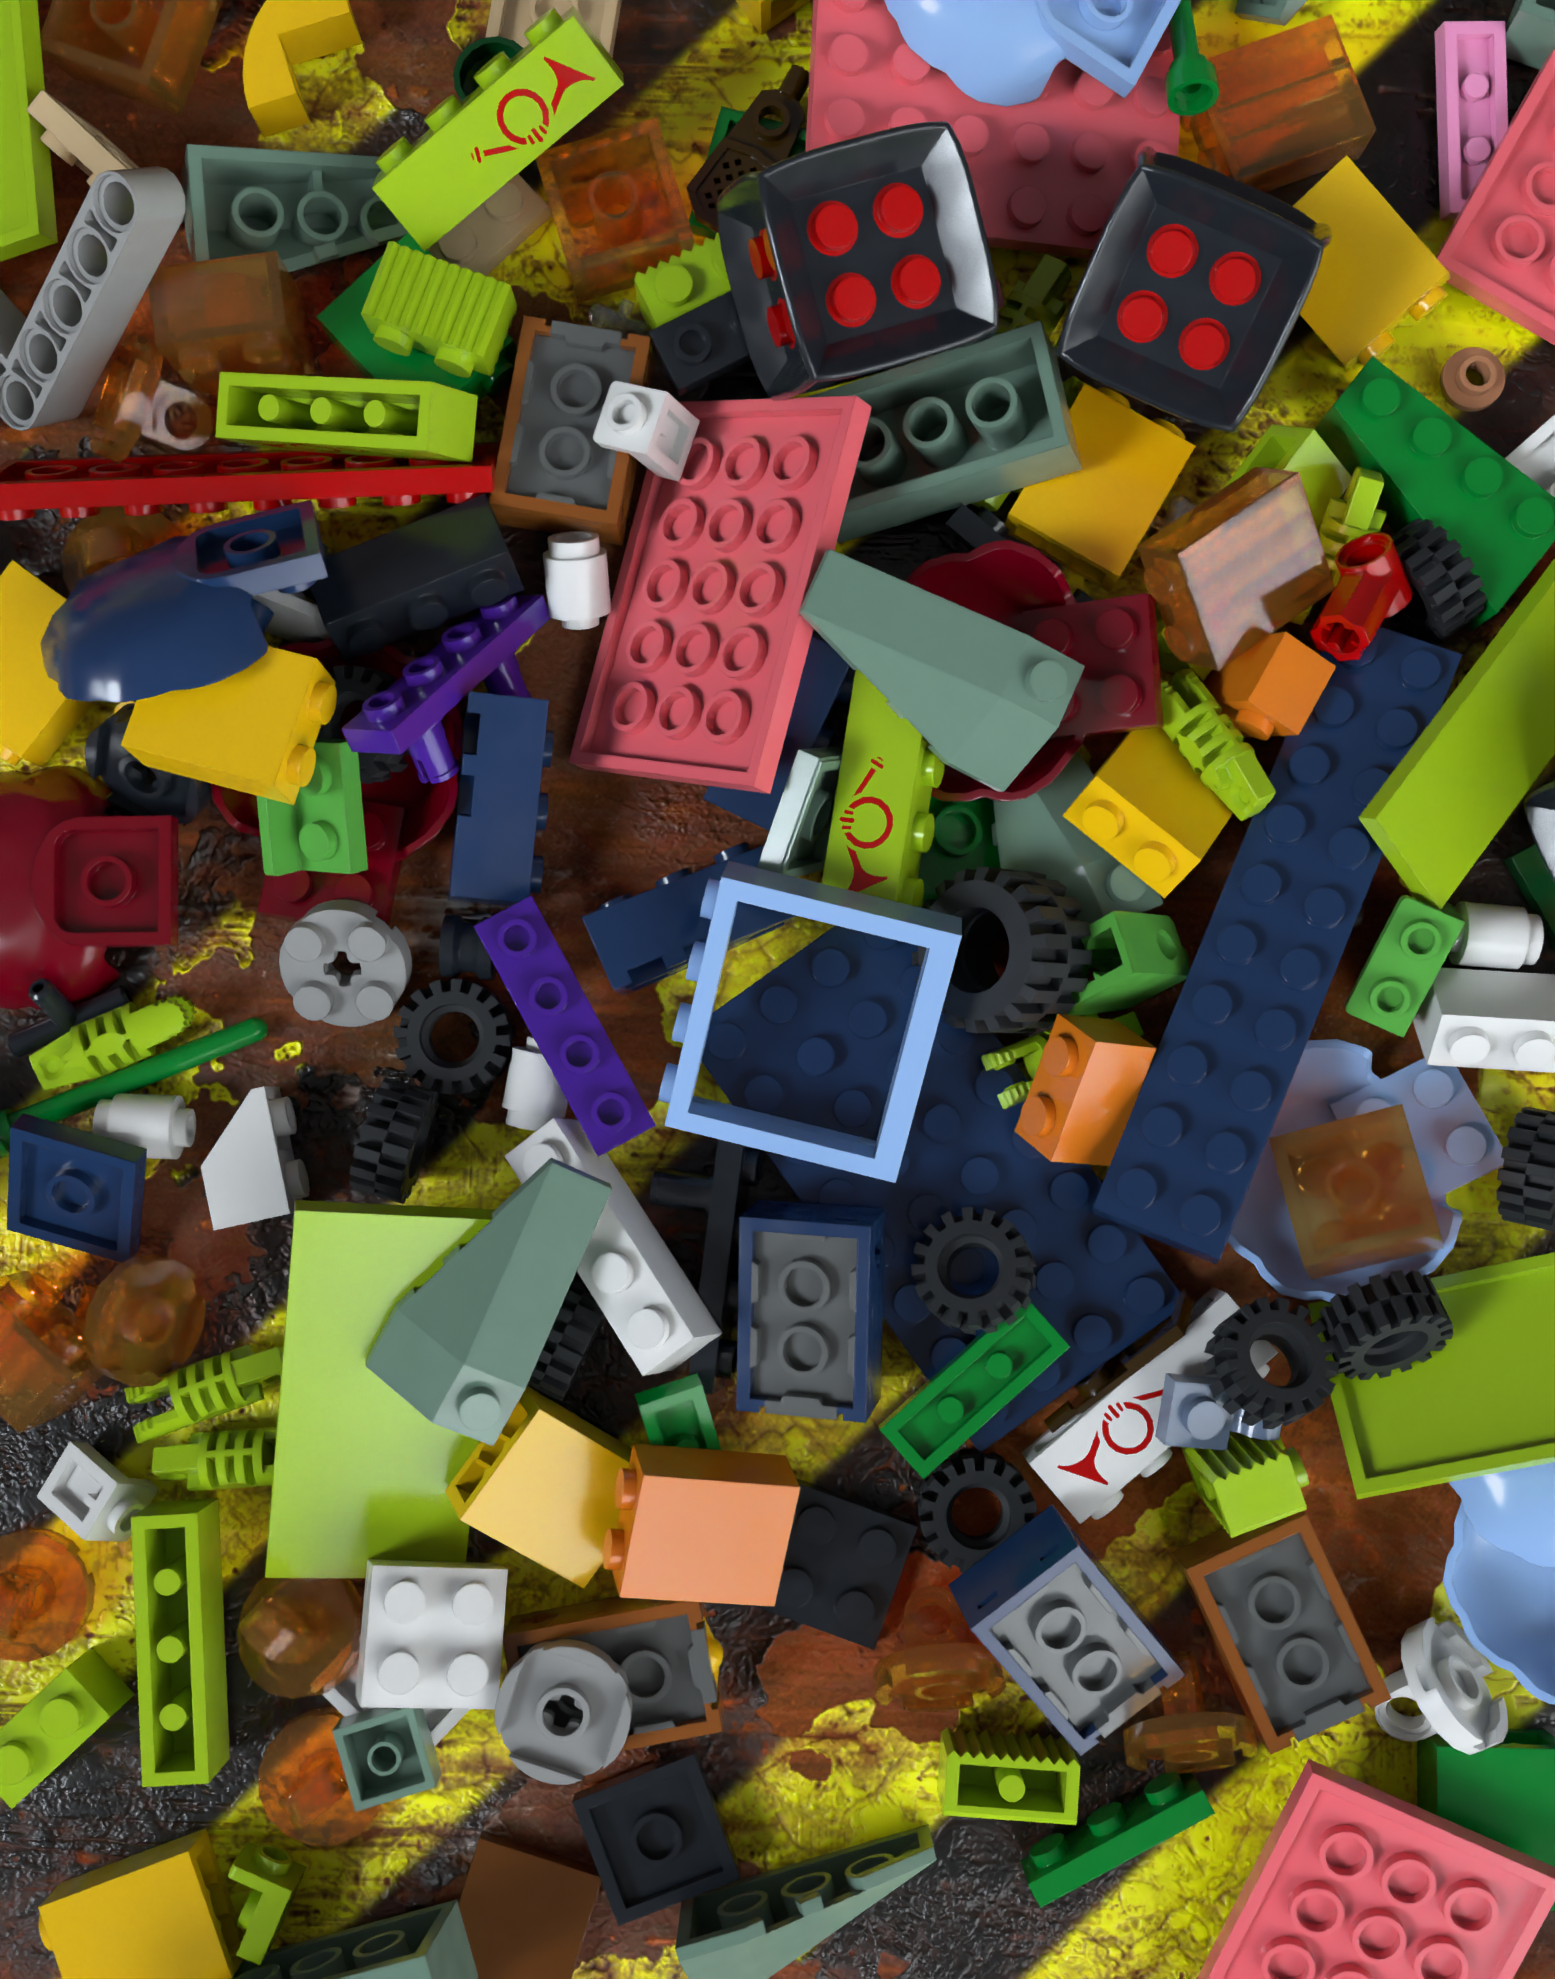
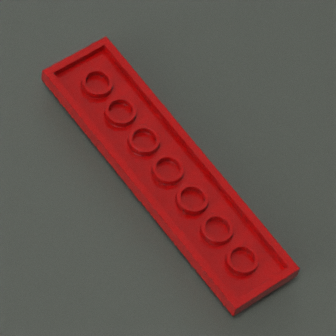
[0,442,500,521]

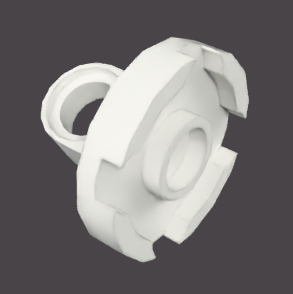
[1375,1617,1508,1755]

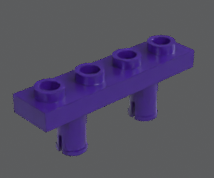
[342,593,551,784]
[473,896,656,1157]

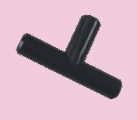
[7,978,133,1057]

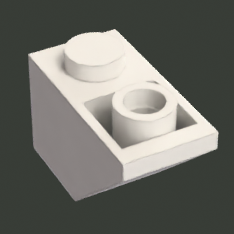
[201,1086,310,1230]

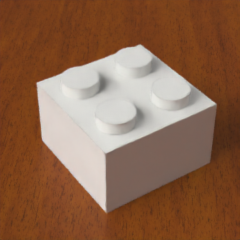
[356,1559,508,1709]

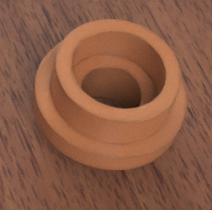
[1440,347,1505,412]

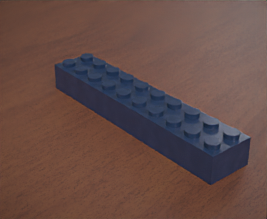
[1093,627,1463,1265]

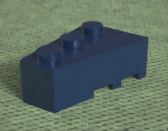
[703,629,855,831]

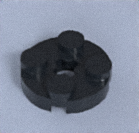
[85,703,212,826]

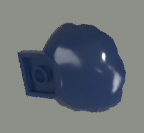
[40,500,328,702]

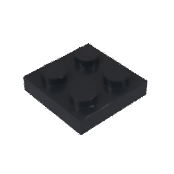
[753,1478,918,1650]
[572,1746,741,1926]

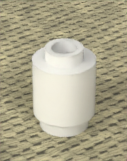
[543,531,611,630]
[1448,902,1544,970]
[502,1036,568,1131]
[93,1093,196,1159]

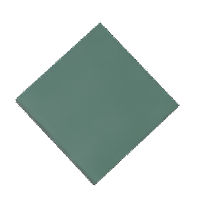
[757,745,843,877]

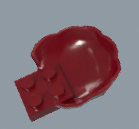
[905,540,1164,802]
[210,638,463,926]
[0,765,178,1011]

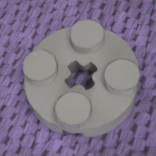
[279,900,412,1027]
[495,1639,632,1785]

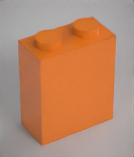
[603,1443,800,1606]

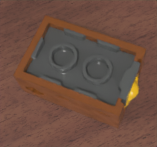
[489,315,655,546]
[1171,1511,1392,1754]
[503,1596,724,1751]

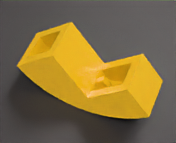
[243,0,363,137]

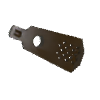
[686,65,809,233]
[1044,1287,1195,1433]

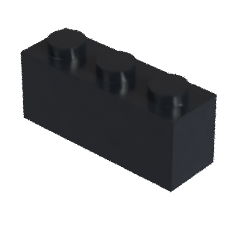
[311,494,524,662]

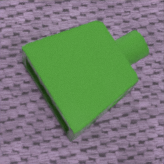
[1056,911,1190,1017]

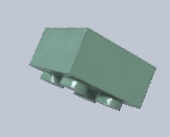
[332,1708,442,1812]

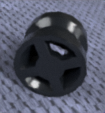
[439,914,497,980]

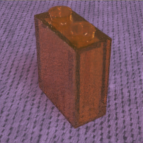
[1180,14,1376,192]
[1137,467,1335,671]

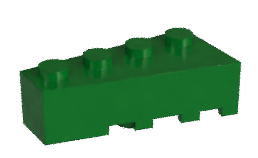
[1315,356,1555,631]

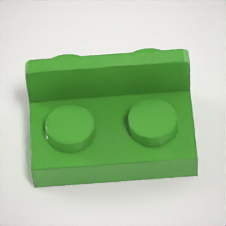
[256,738,368,876]
[1344,895,1465,1038]

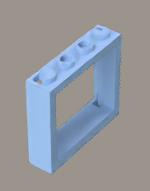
[658,861,962,1183]

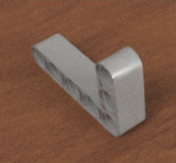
[0,166,186,431]

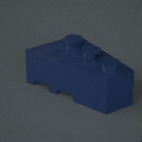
[448,691,553,906]
[582,842,796,997]

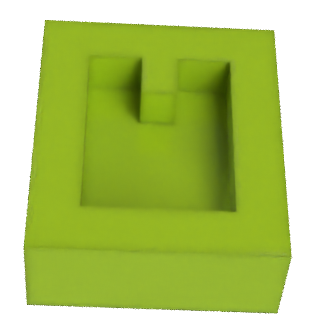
[228,1843,307,1966]

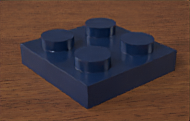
[7,1113,147,1265]

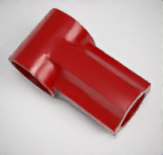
[1310,533,1413,661]

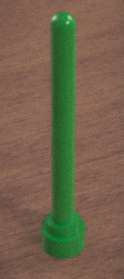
[1164,0,1219,116]
[0,1017,268,1158]

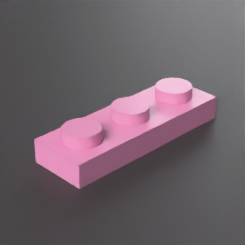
[1435,21,1508,221]

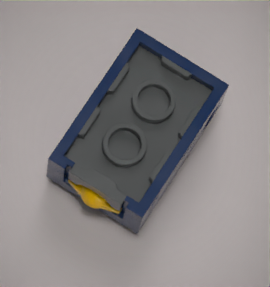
[736,1200,885,1423]
[948,1504,1185,1756]

